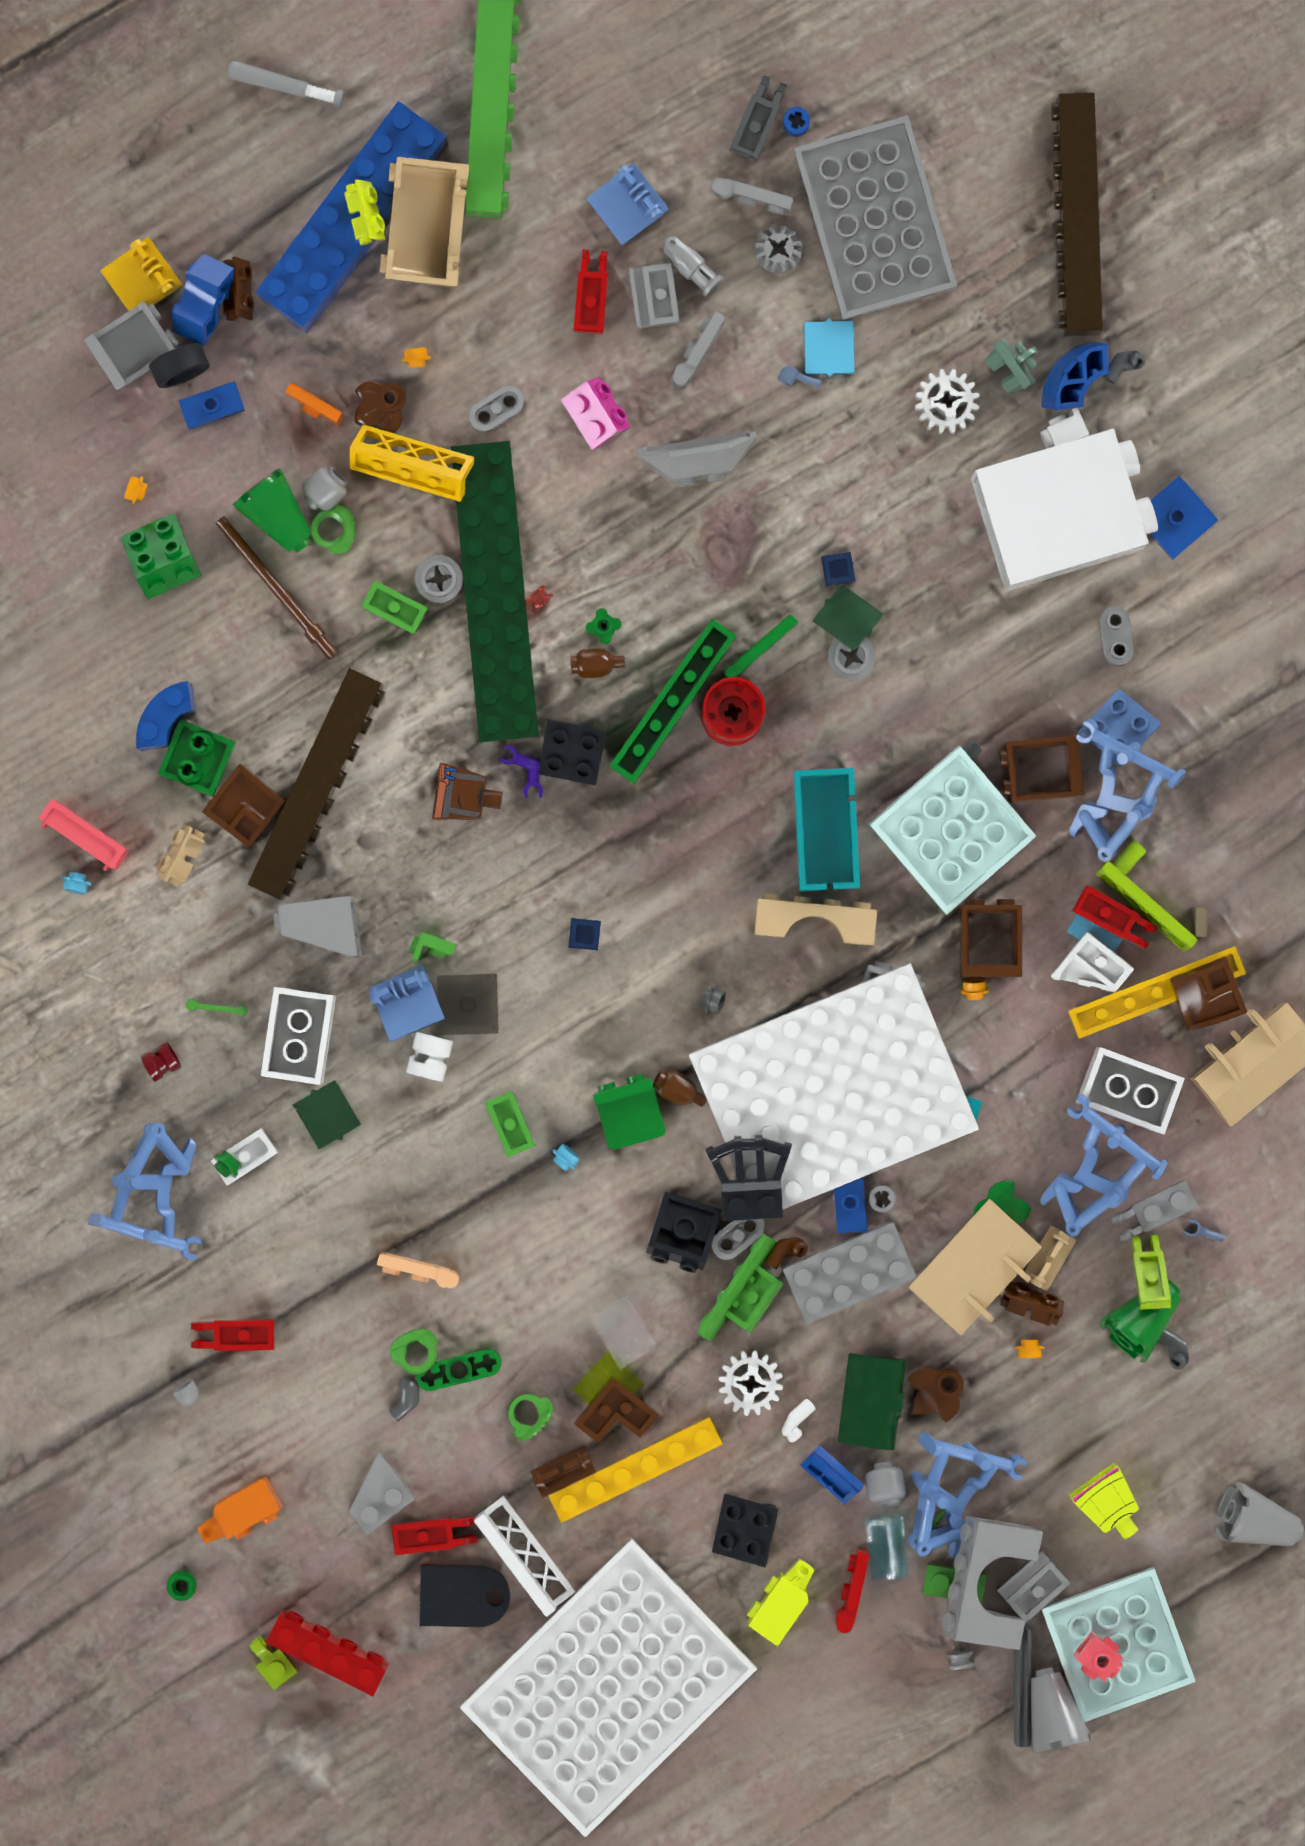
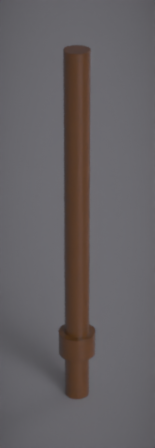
[215,516,338,660]

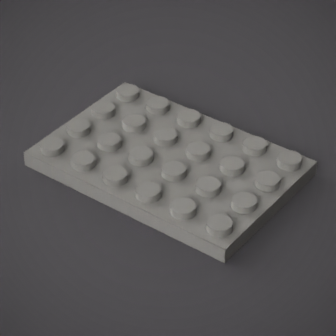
[793,115,957,321]

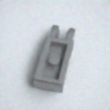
[711,177,794,215]
[672,311,725,390]
[1111,1180,1198,1241]

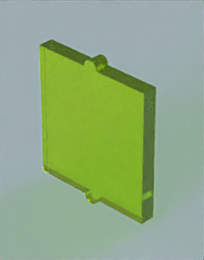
[572,1351,644,1405]

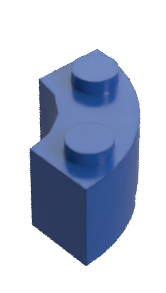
[171,254,234,346]
[1042,341,1109,410]
[136,681,196,751]

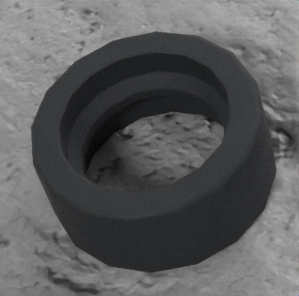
[149,343,210,388]

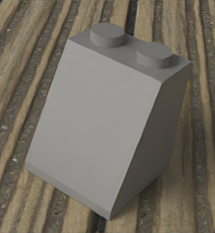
[274,896,362,957]

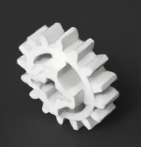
[915,369,979,435]
[718,1350,783,1416]

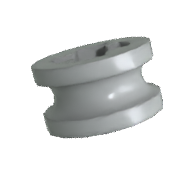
[868,1185,896,1212]
[946,1649,975,1670]

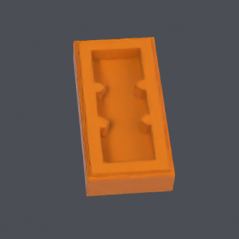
[285,383,344,427]

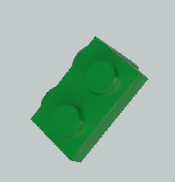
[121,514,202,599]
[593,1074,666,1150]

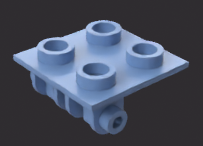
[586,163,669,245]
[1078,689,1162,767]
[369,964,445,1042]

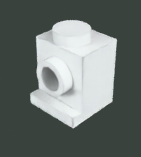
[1040,408,1089,448]

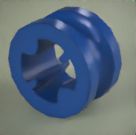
[783,107,810,137]

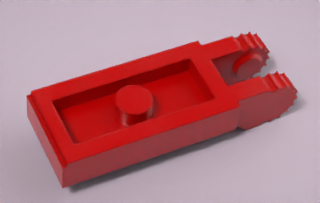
[574,249,608,334]
[1072,885,1158,949]
[191,1319,275,1351]
[391,1516,478,1555]
[835,1547,870,1634]

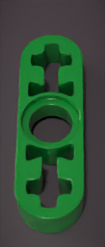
[416,1348,502,1391]

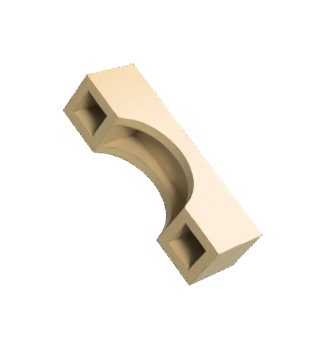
[754,894,877,946]

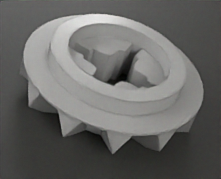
[755,225,802,273]
[415,555,463,603]
[827,633,875,681]

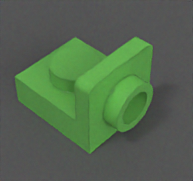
[409,932,457,962]

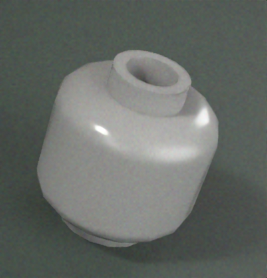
[303,466,347,511]
[865,1462,907,1508]

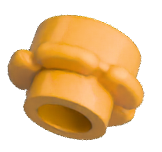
[402,347,431,368]
[124,476,148,504]
[960,977,990,1000]
[1015,1340,1045,1358]

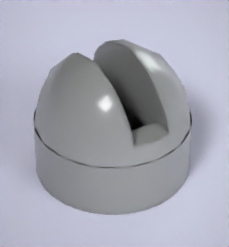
[172,1380,198,1406]

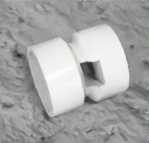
[406,1032,454,1082]

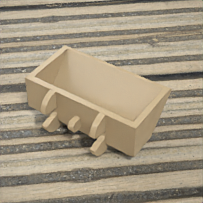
[1190,1003,1305,1128]
[908,1199,1042,1336]

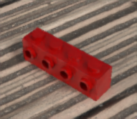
[266,1610,389,1697]

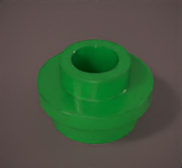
[214,1150,241,1178]
[167,1570,197,1601]

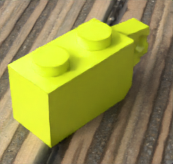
[746,1558,814,1646]

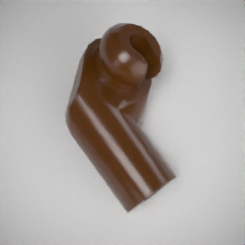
[765,1237,808,1270]

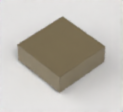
[1191,907,1208,938]

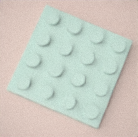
[868,746,1036,915]
[1041,1567,1196,1722]

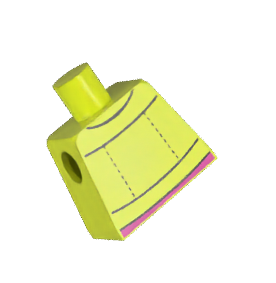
[1068,1462,1139,1540]

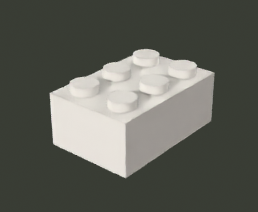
[261,987,336,1085]
[1076,1047,1185,1135]

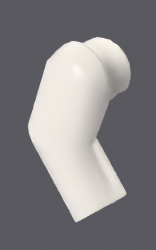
[781,1399,816,1443]

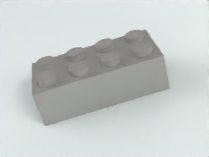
[782,1220,917,1325]

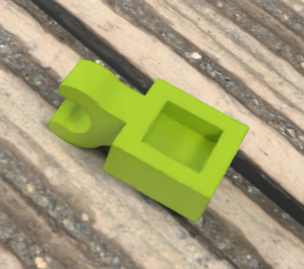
[250,1635,298,1690]

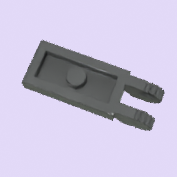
[729,75,787,163]

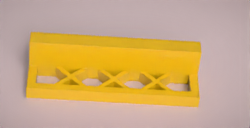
[350,425,474,502]

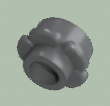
[701,986,726,1014]

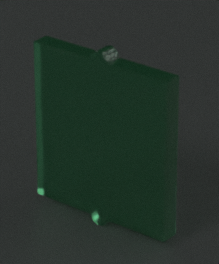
[813,584,884,652]
[293,1080,362,1149]

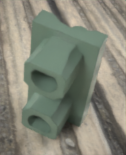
[985,339,1038,394]

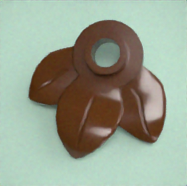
[355,381,406,434]
[908,1367,964,1422]

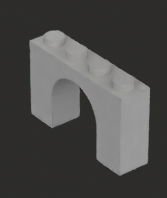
[942,1516,1043,1650]

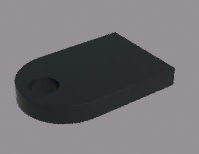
[420,1564,511,1627]

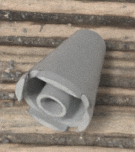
[1216,1482,1304,1546]
[1031,1667,1092,1754]

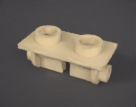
[158,823,205,887]
[1024,1225,1077,1292]

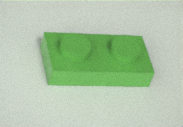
[361,580,428,635]
[485,1091,536,1157]
[922,1563,987,1604]

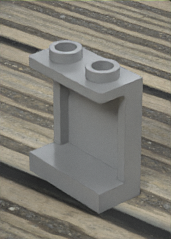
[84,301,179,391]

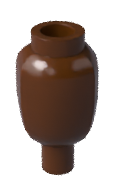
[570,649,625,678]
[653,1070,707,1107]

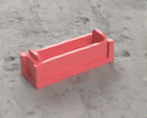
[38,799,130,871]

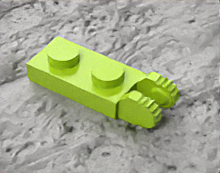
[1132,1234,1171,1310]

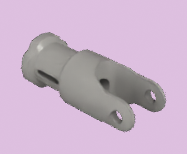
[664,236,724,297]

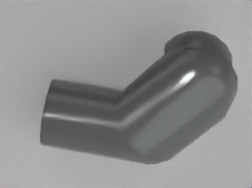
[1102,350,1145,384]
[1159,1328,1189,1370]
[389,1376,419,1422]

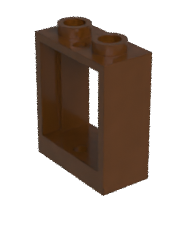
[1000,735,1084,803]
[960,899,1022,977]

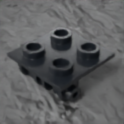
[539,719,606,786]
[712,1494,779,1568]

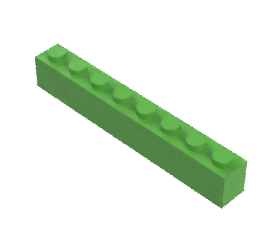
[465,0,521,219]

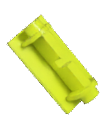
[344,179,386,245]

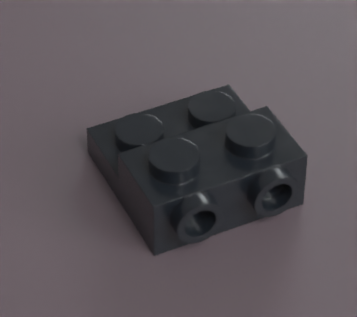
[646,1191,722,1273]

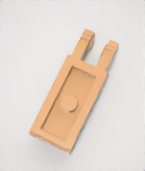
[377,1251,460,1289]

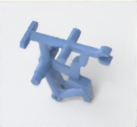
[1069,719,1186,862]
[1040,1094,1168,1237]
[88,1123,201,1260]
[908,1432,1028,1557]

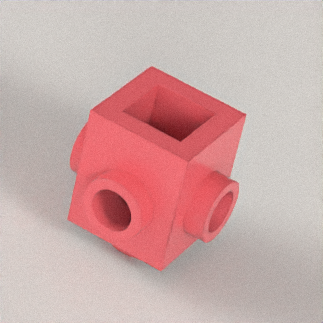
[1073,1631,1123,1682]

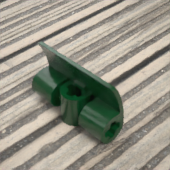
[838,1353,906,1450]

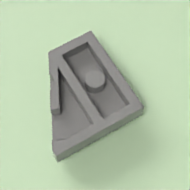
[349,1452,415,1535]

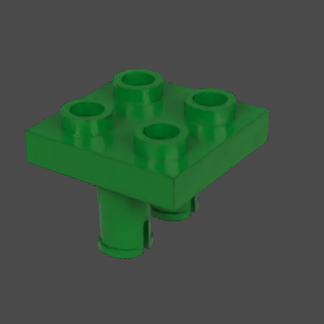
[157,719,237,797]

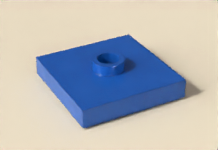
[1149,475,1218,560]

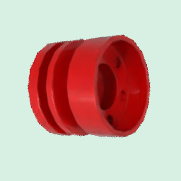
[701,677,766,747]

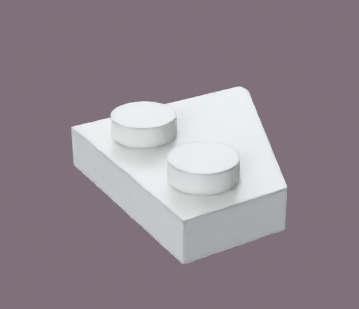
[1051,931,1134,992]

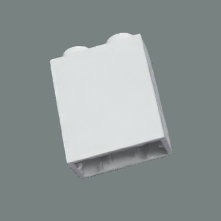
[971,429,1158,592]

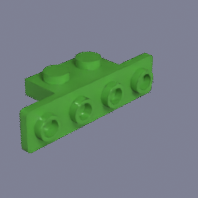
[697,1234,784,1341]

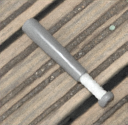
[227,61,345,108]

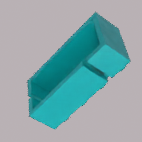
[793,768,860,892]

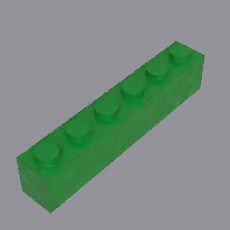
[609,619,737,785]

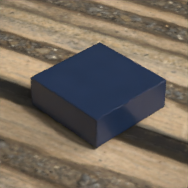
[821,552,855,587]
[568,918,601,951]

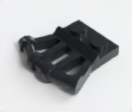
[706,1135,792,1221]

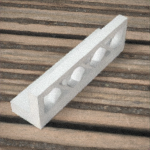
[474,1495,575,1617]

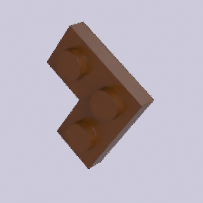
[574,1376,659,1443]

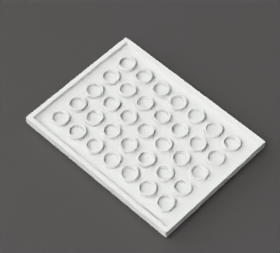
[689,963,979,1209]
[460,1538,757,1837]

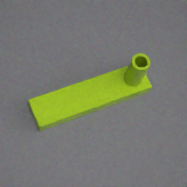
[1095,840,1198,952]

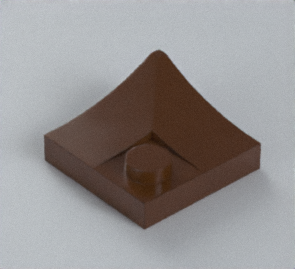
[202,763,286,848]
[1170,956,1247,1031]

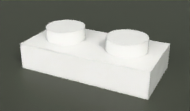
[211,1128,278,1186]

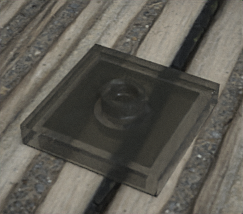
[437,974,499,1035]

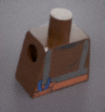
[432,763,503,821]

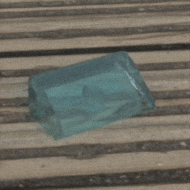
[865,1516,908,1579]

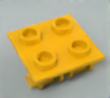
[100,236,183,311]

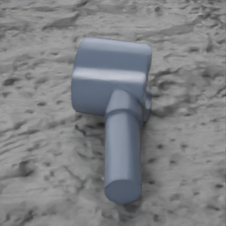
[777,366,821,388]
[1184,1219,1225,1242]

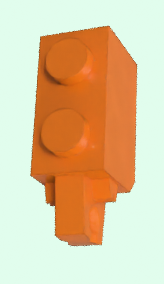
[197,1475,283,1544]

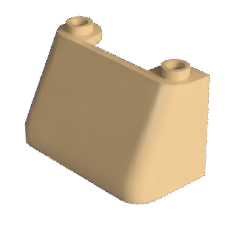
[380,157,469,288]

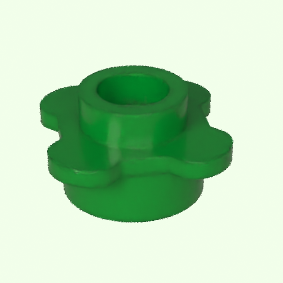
[586,608,621,644]

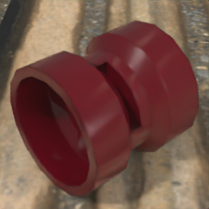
[141,1042,181,1082]

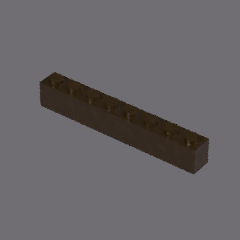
[1051,93,1103,336]
[247,668,386,901]

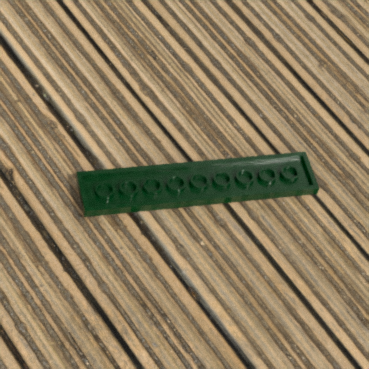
[451,441,539,743]

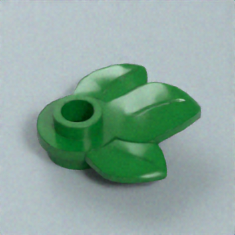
[973,1180,1031,1224]

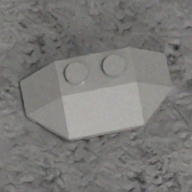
[637,431,756,487]

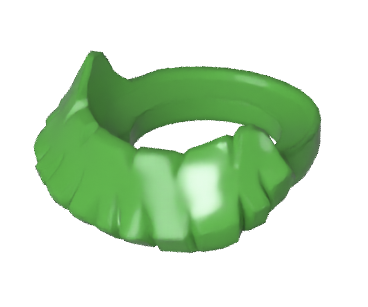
[311,504,355,555]
[390,1328,439,1374]
[508,1394,553,1441]

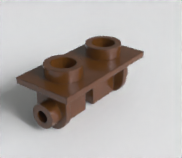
[223,256,254,321]
[1000,1282,1064,1327]
[530,1445,596,1498]

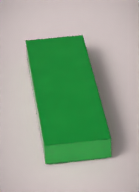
[724,614,798,678]

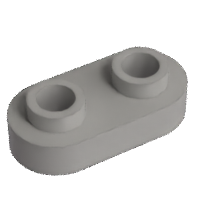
[469,385,524,433]
[1099,606,1134,666]
[712,1219,765,1260]

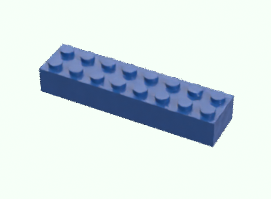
[256,101,448,333]

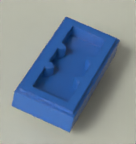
[178,381,245,430]
[834,1177,867,1234]
[800,1445,864,1505]

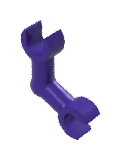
[499,745,544,799]

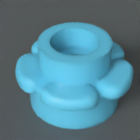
[62,872,91,894]
[553,1144,580,1171]

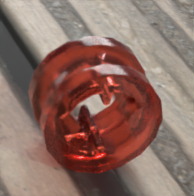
[524,585,554,614]

